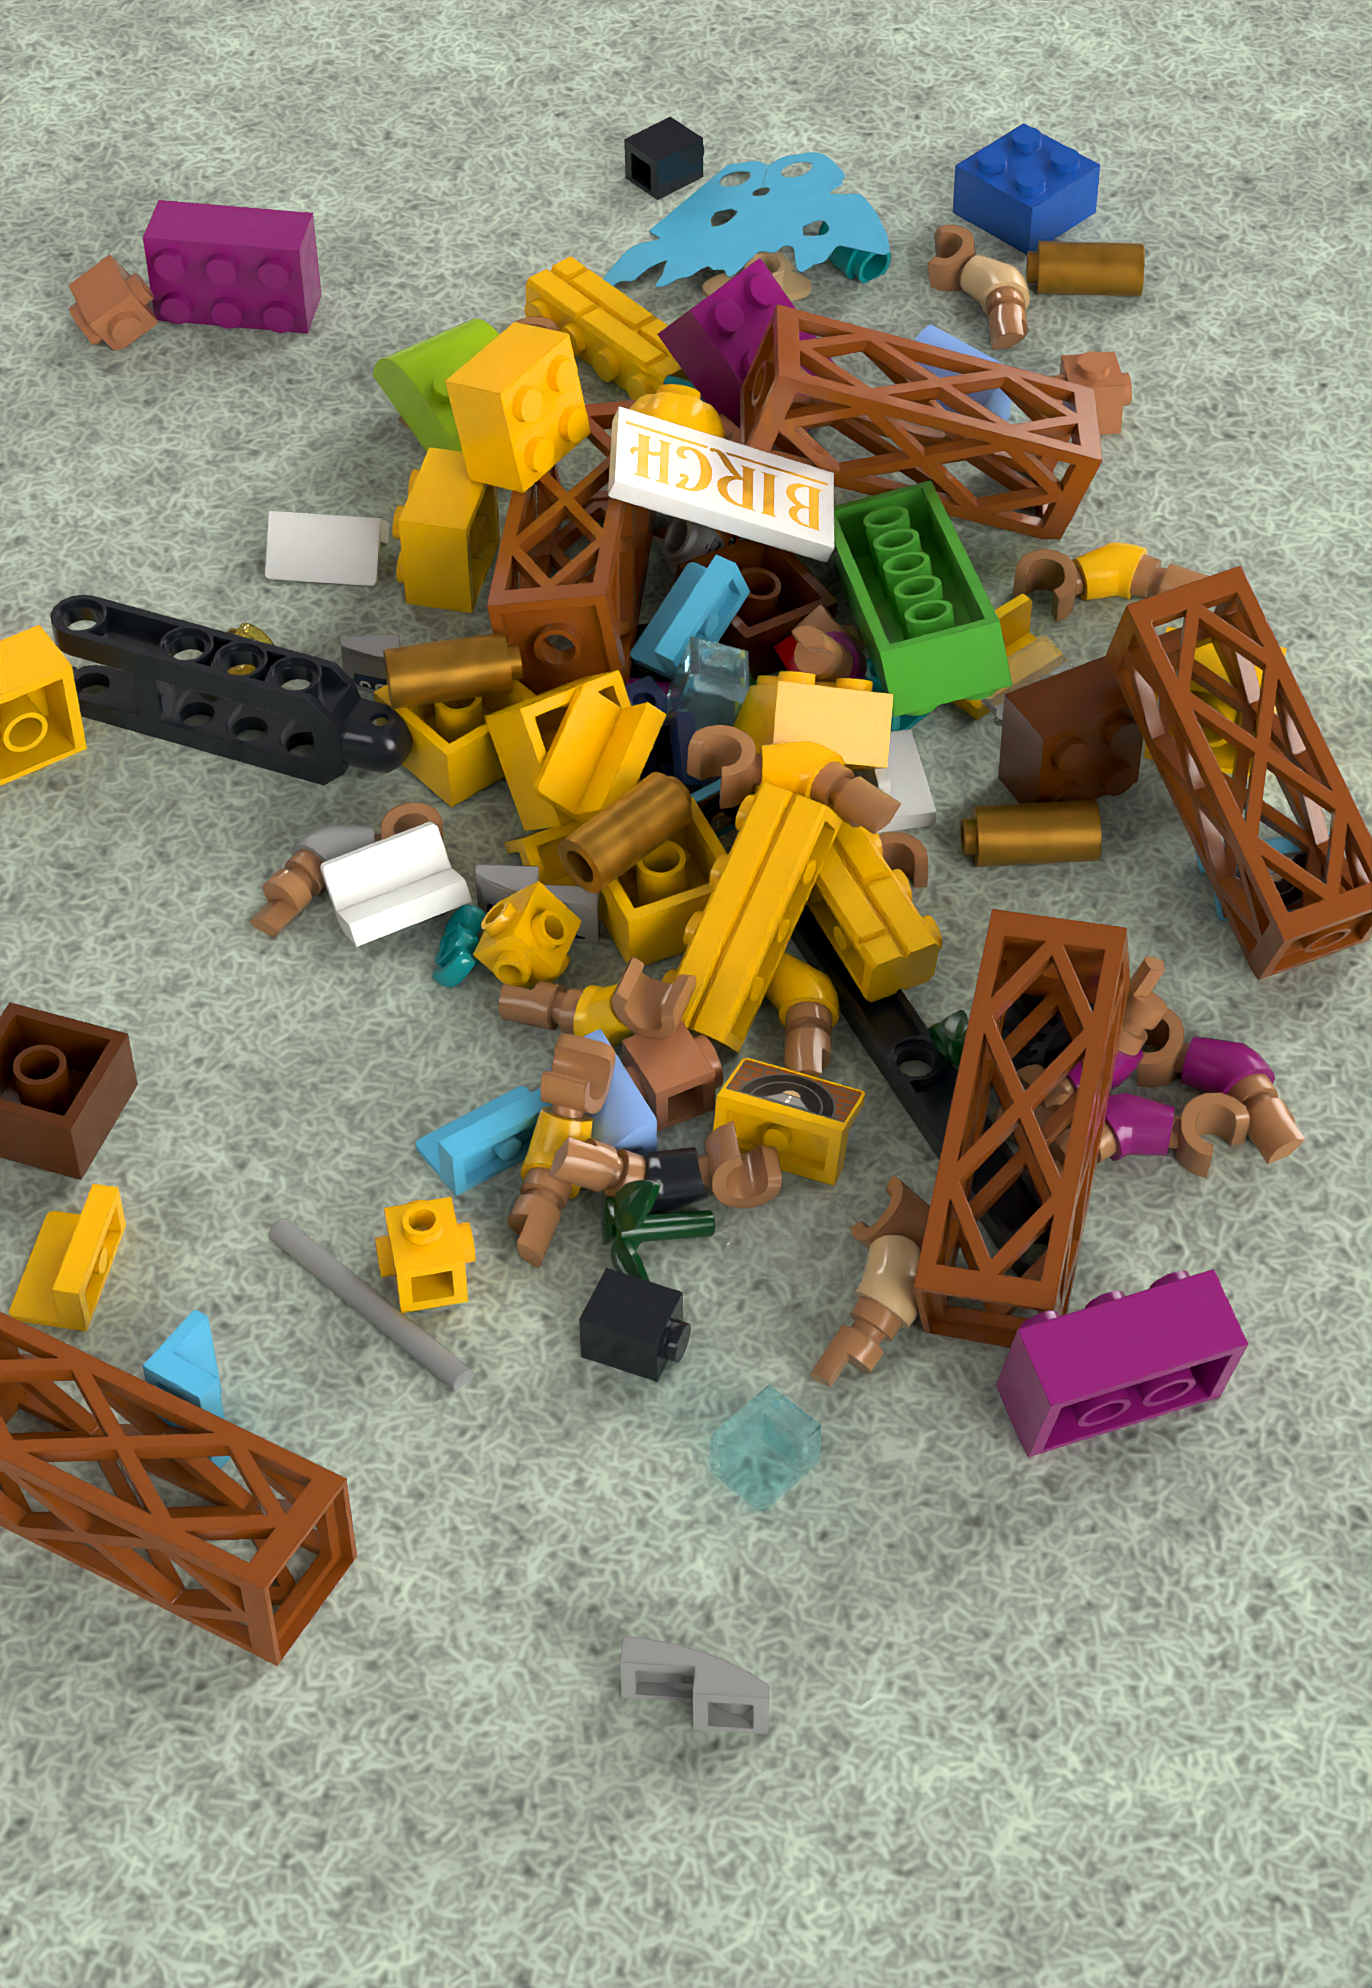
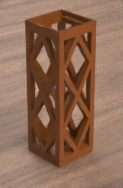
[740,304,1103,539]
[487,400,657,695]
[1105,565,1372,980]
[913,909,1130,1348]
[0,1312,357,1666]

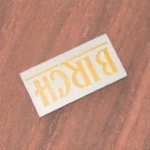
[608,406,834,562]

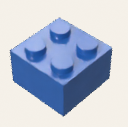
[953,123,1100,255]

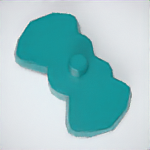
[432,904,486,988]

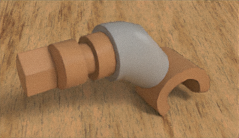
[249,802,443,937]

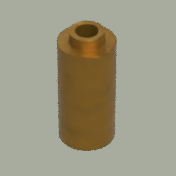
[1026,241,1145,296]
[383,632,523,709]
[558,772,692,893]
[960,800,1102,867]

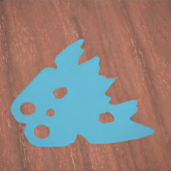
[603,152,890,287]

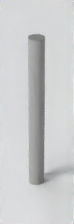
[269,1218,473,1392]

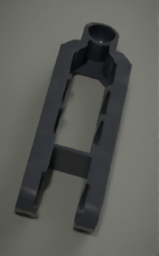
[50,594,413,786]

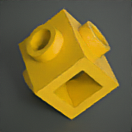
[473,881,582,989]
[375,1197,476,1313]

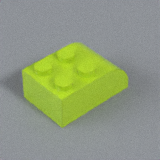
[373,318,499,452]

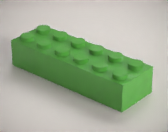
[831,480,1013,717]

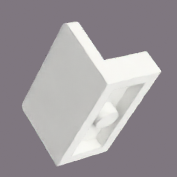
[265,511,390,586]
[859,729,936,833]
[320,822,472,947]

